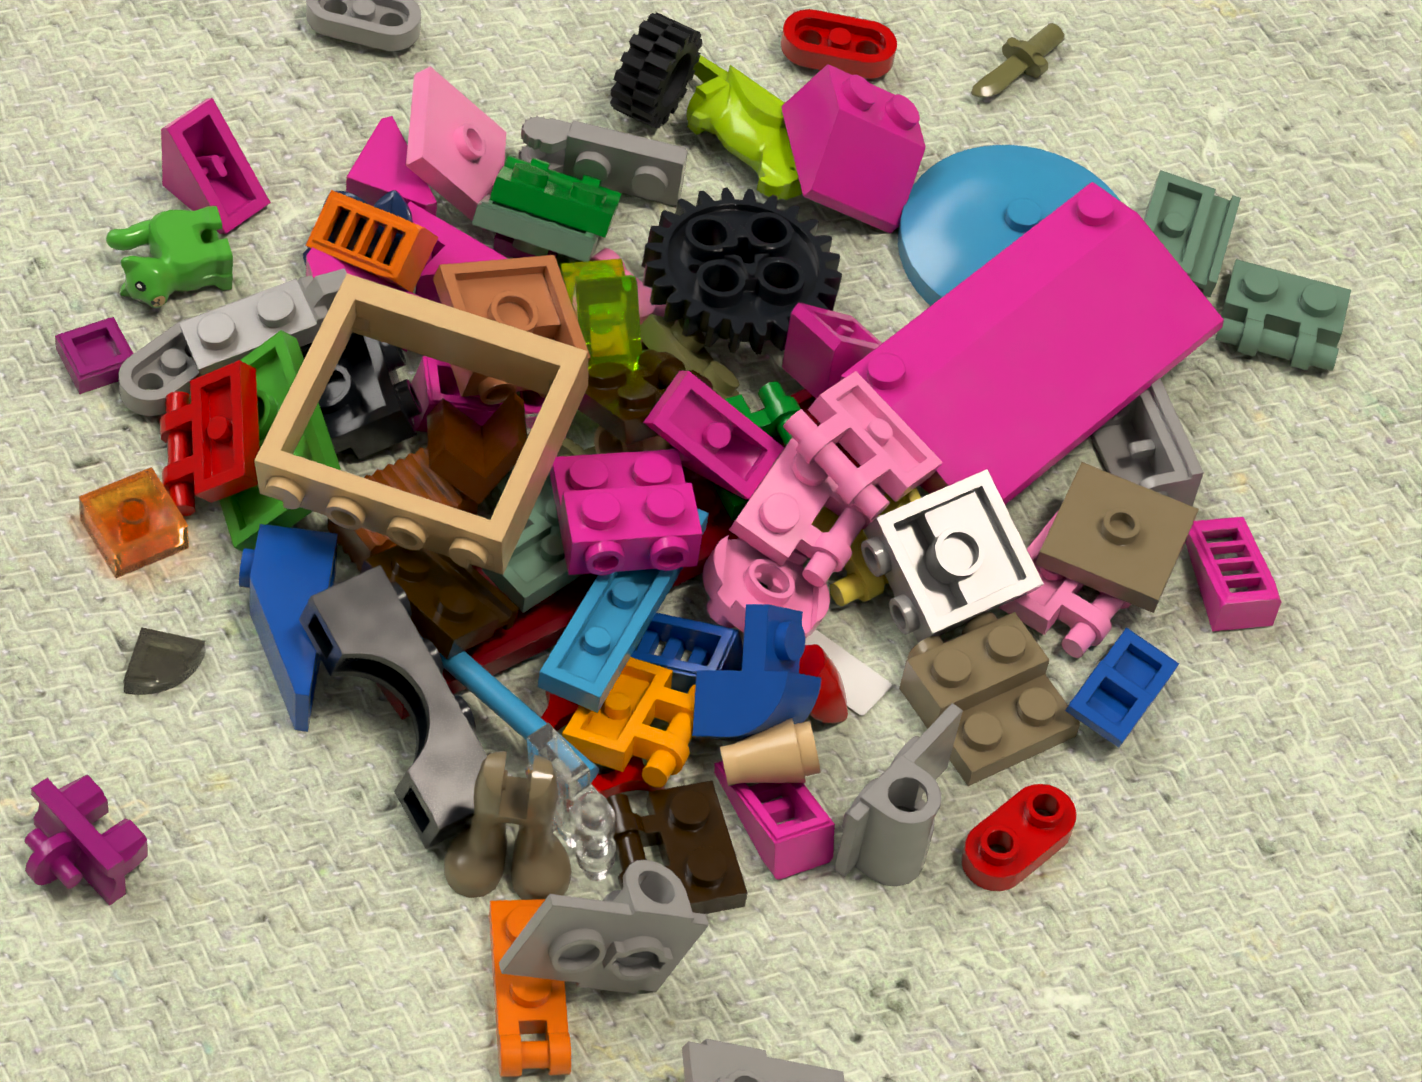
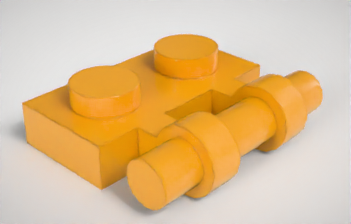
[562,657,696,788]

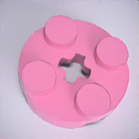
[703,536,830,638]

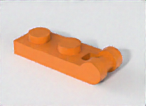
[489,899,571,1077]

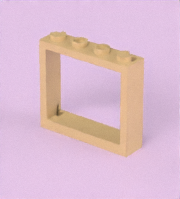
[254,273,588,575]

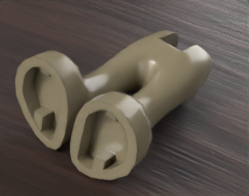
[444,751,572,900]

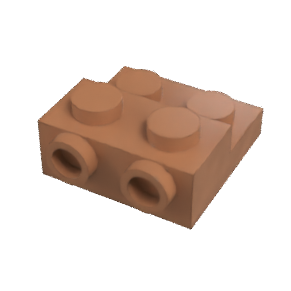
[433,255,591,405]

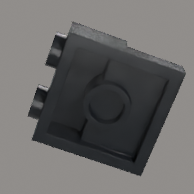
[300,332,422,459]

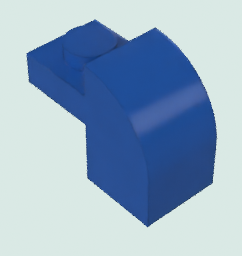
[692,604,821,741]

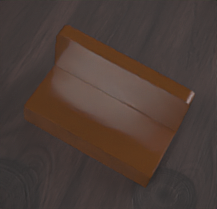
[427,392,527,504]

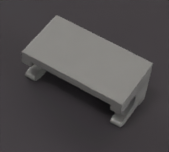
[1090,378,1204,506]

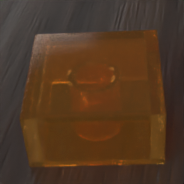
[79,467,189,578]

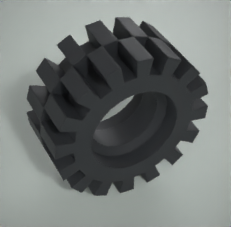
[610,12,702,129]

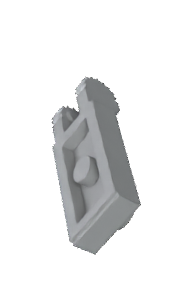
[518,116,688,207]

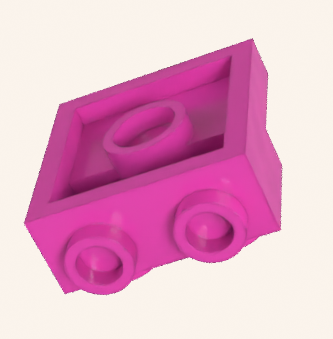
[550,449,702,575]

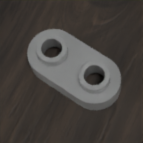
[306,0,421,51]
[119,318,200,416]

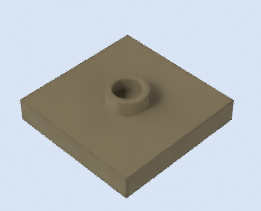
[1035,462,1199,613]

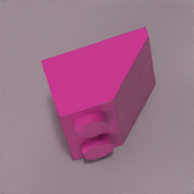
[781,64,926,234]

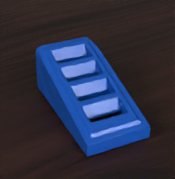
[631,613,743,694]

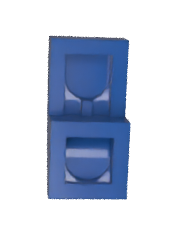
[1065,627,1179,748]

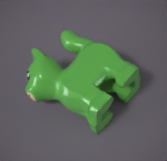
[106,206,233,308]

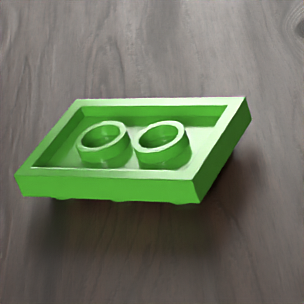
[219,330,341,552]

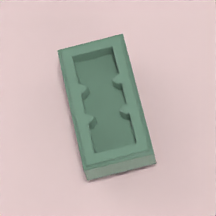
[472,194,599,263]

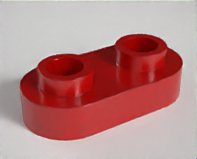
[781,9,897,79]
[961,784,1077,891]

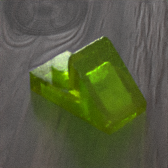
[560,258,642,371]

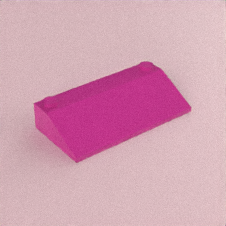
[841,182,1224,505]

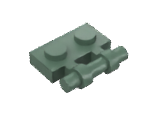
[1215,259,1351,371]

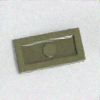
[636,314,751,409]

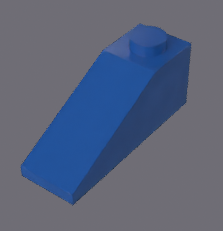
[239,524,338,732]

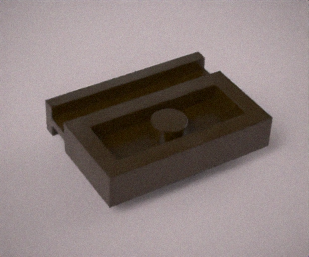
[360,545,520,659]

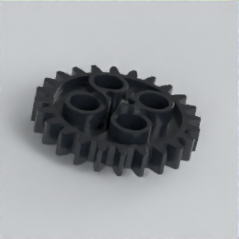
[641,187,842,355]

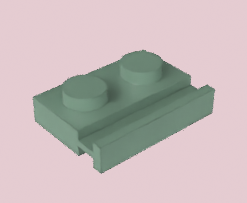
[1144,170,1241,297]

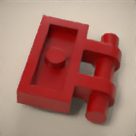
[160,360,260,517]

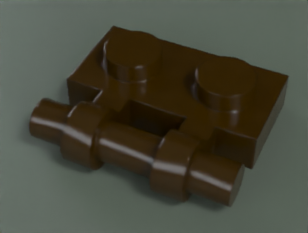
[578,349,719,445]
[603,780,748,914]

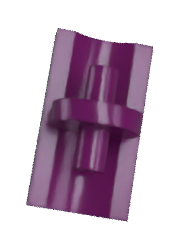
[24,774,148,906]

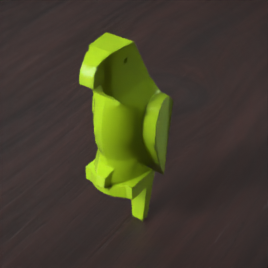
[686,55,802,200]

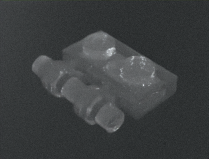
[525,723,616,881]

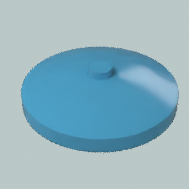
[898,145,1120,306]

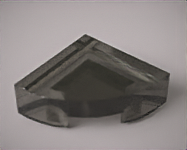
[123,627,206,695]

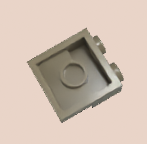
[899,612,1081,786]

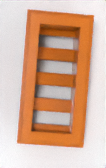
[305,190,438,293]

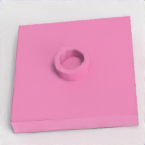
[406,66,507,230]

